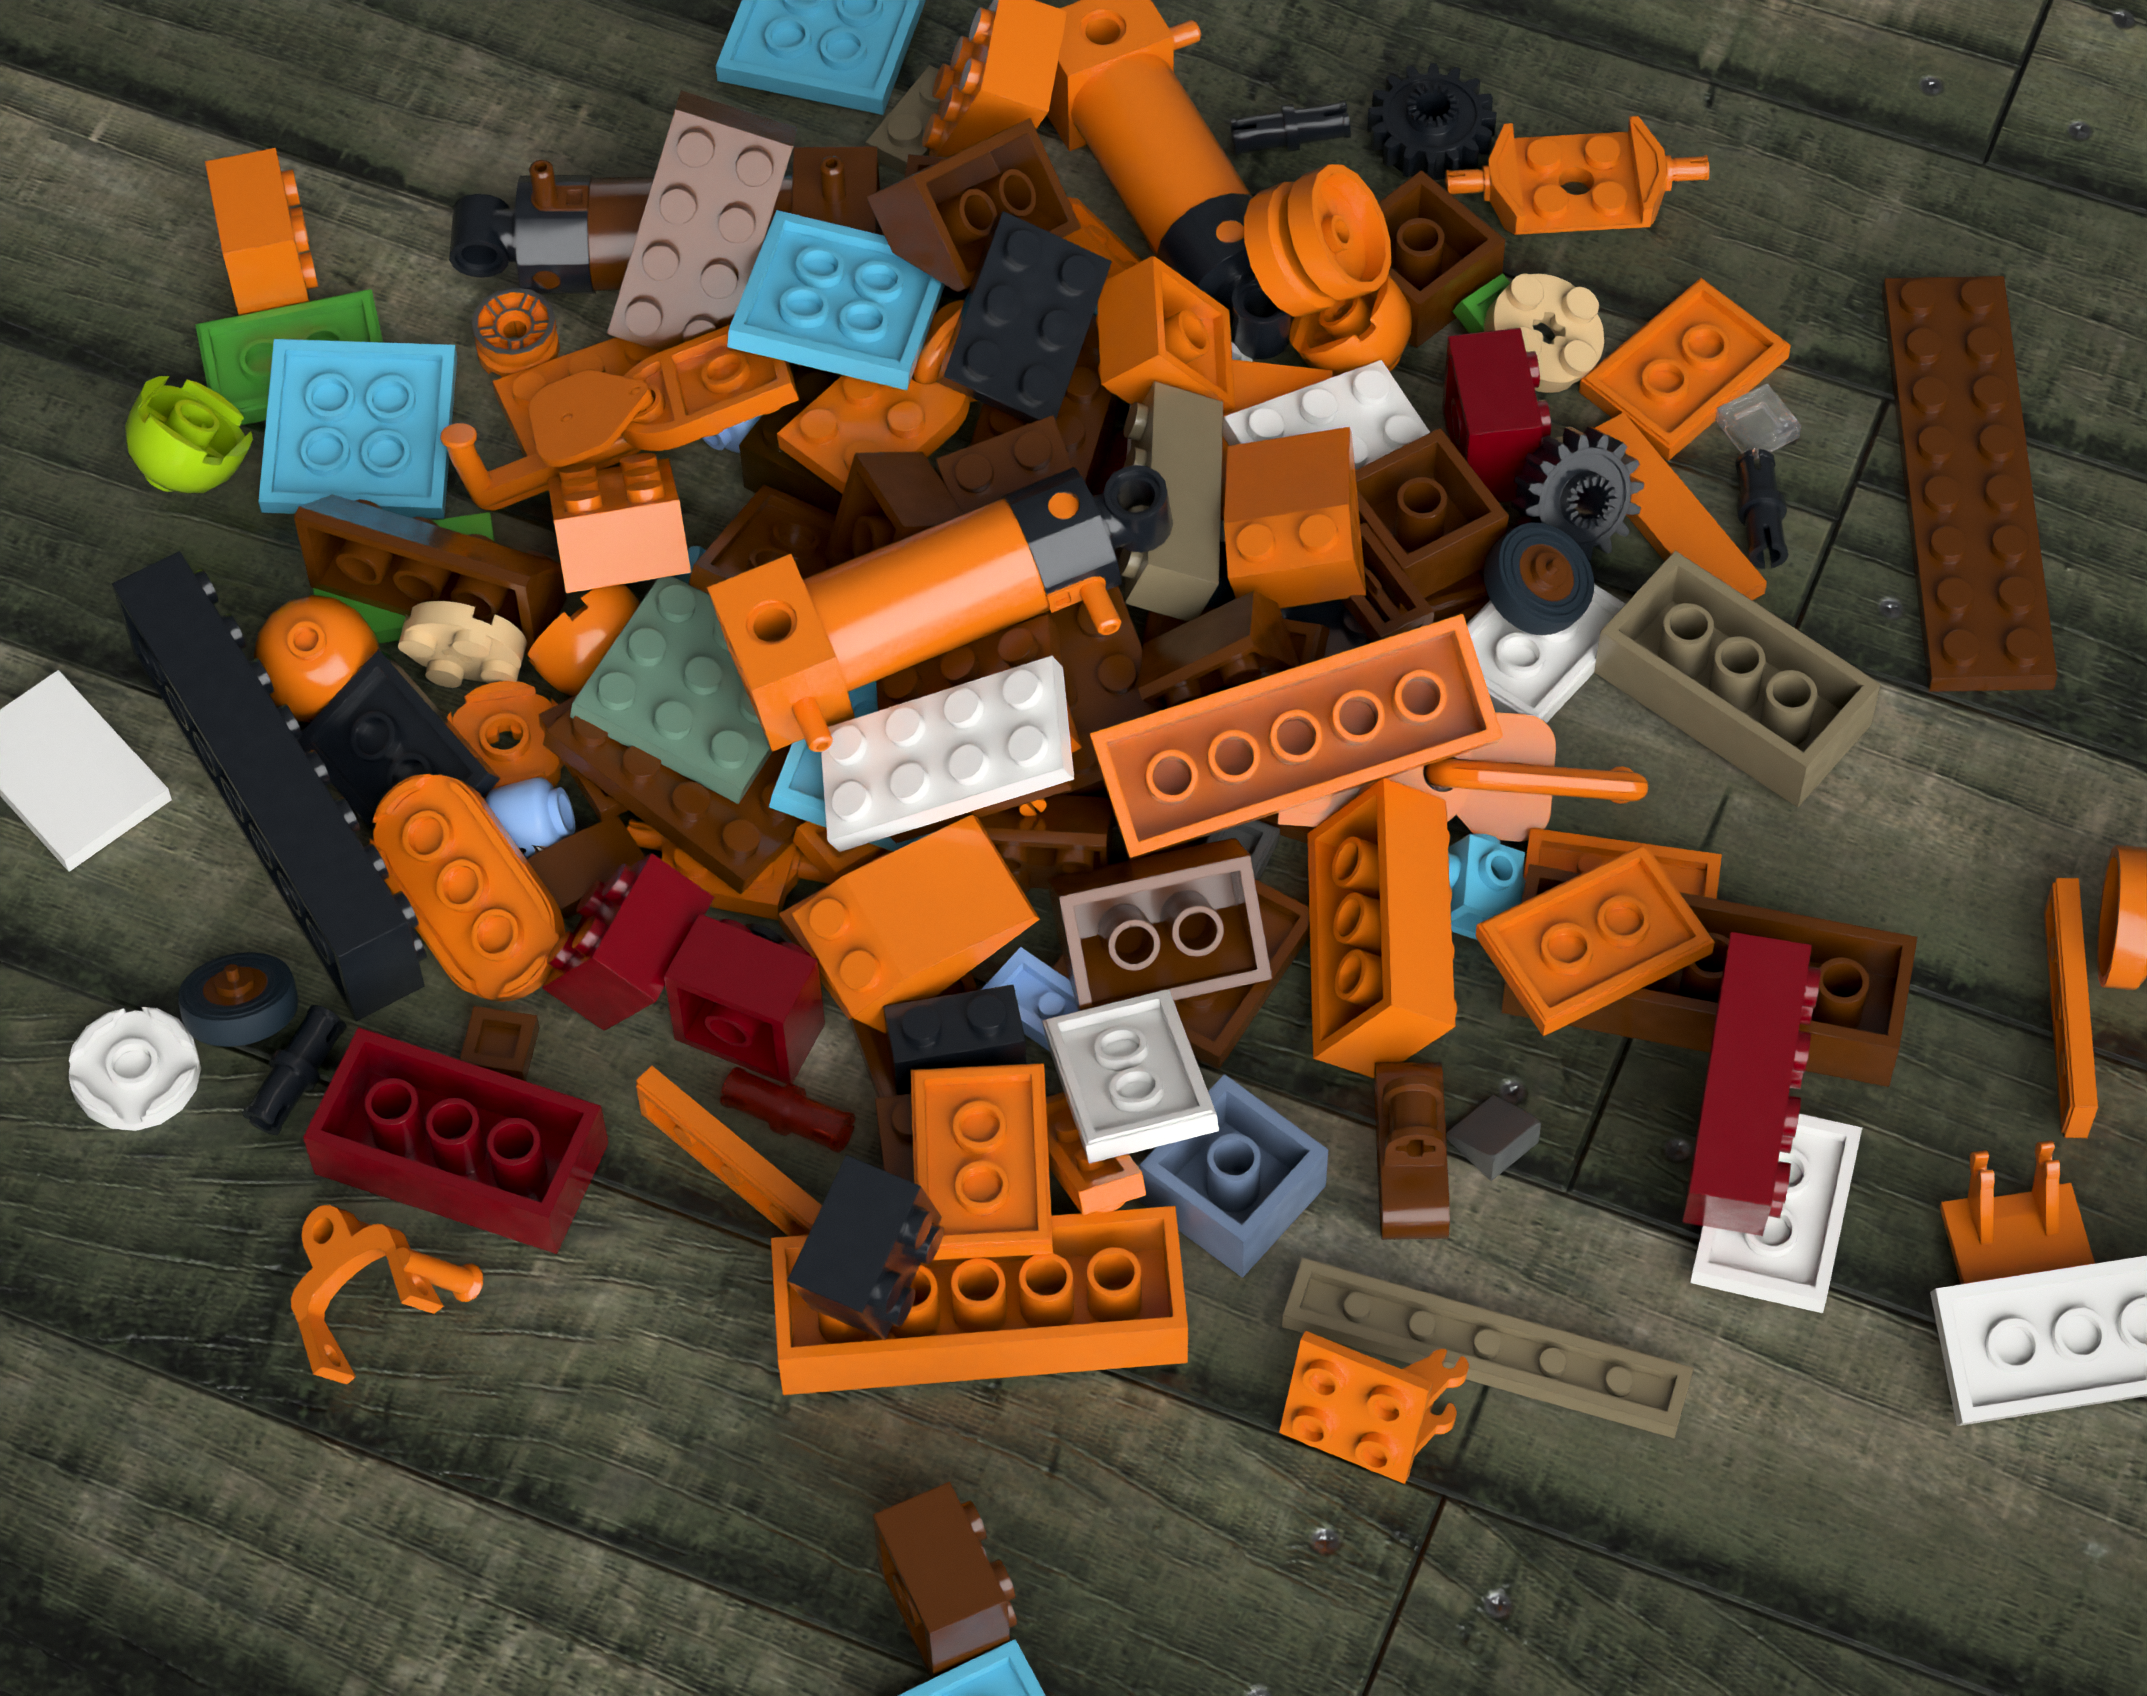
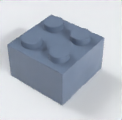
[1139,1074,1328,1278]

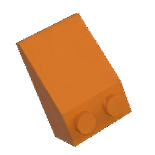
[1224,427,1366,608]
[792,814,1040,1033]

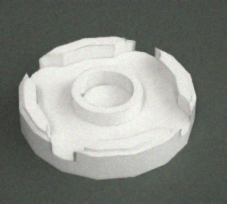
[69,1007,201,1131]

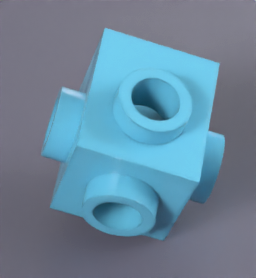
[1448,834,1526,940]

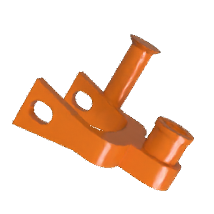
[291,1205,483,1385]

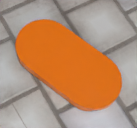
[369,774,565,1002]

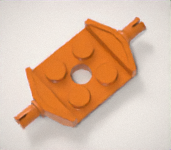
[1445,116,1709,235]

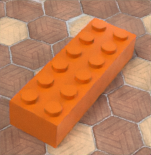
[1090,614,1503,860]
[771,1206,1188,1395]

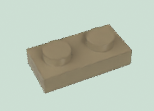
[865,65,940,175]

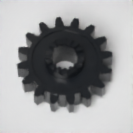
[1367,63,1497,180]
[1511,426,1644,562]

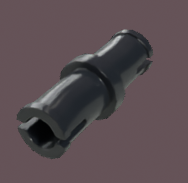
[1230,100,1351,156]
[1735,449,1789,569]
[242,1005,347,1135]

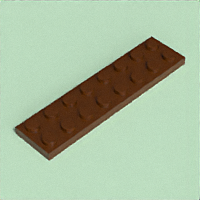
[1882,276,2058,692]

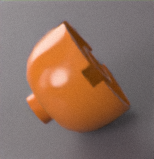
[1289,274,1412,377]
[528,584,641,697]
[254,595,380,722]

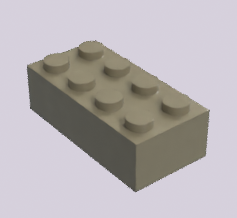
[1594,551,1881,807]

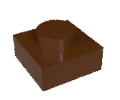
[459,1006,540,1081]

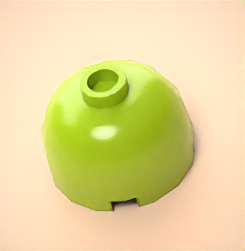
[125,376,253,493]

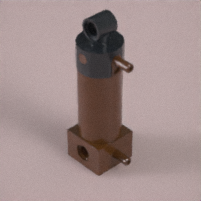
[449,146,883,294]

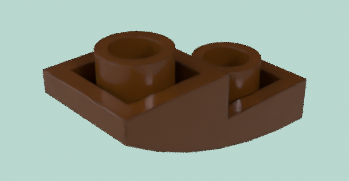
[527,816,645,919]

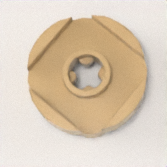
[1484,274,1604,393]
[398,601,527,688]

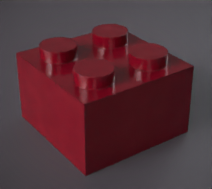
[1442,328,1551,502]
[542,853,715,1031]
[664,913,825,1086]

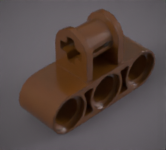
[1374,1062,1450,1240]

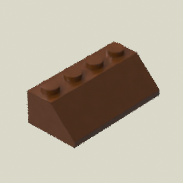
[294,494,567,654]

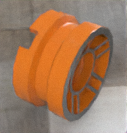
[471,287,560,378]

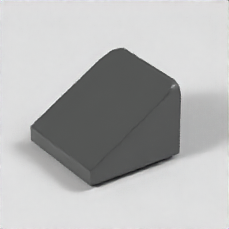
[1446,1095,1541,1181]

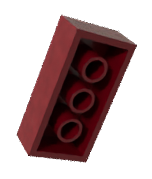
[1683,932,1821,1236]
[303,1027,609,1254]

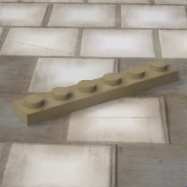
[1282,1258,1694,1439]

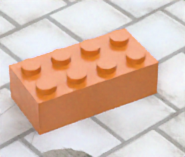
[1307,778,1457,1078]

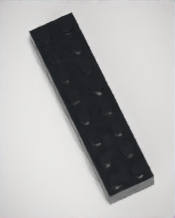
[112,551,427,1021]

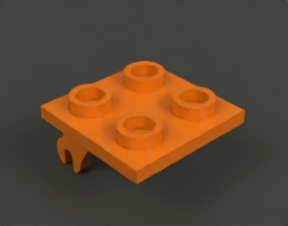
[1940,1140,2095,1284]
[1279,1331,1469,1484]

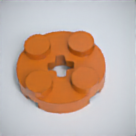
[447,681,564,799]

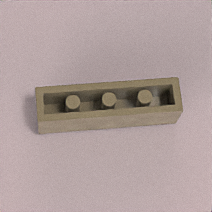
[1118,381,1223,622]

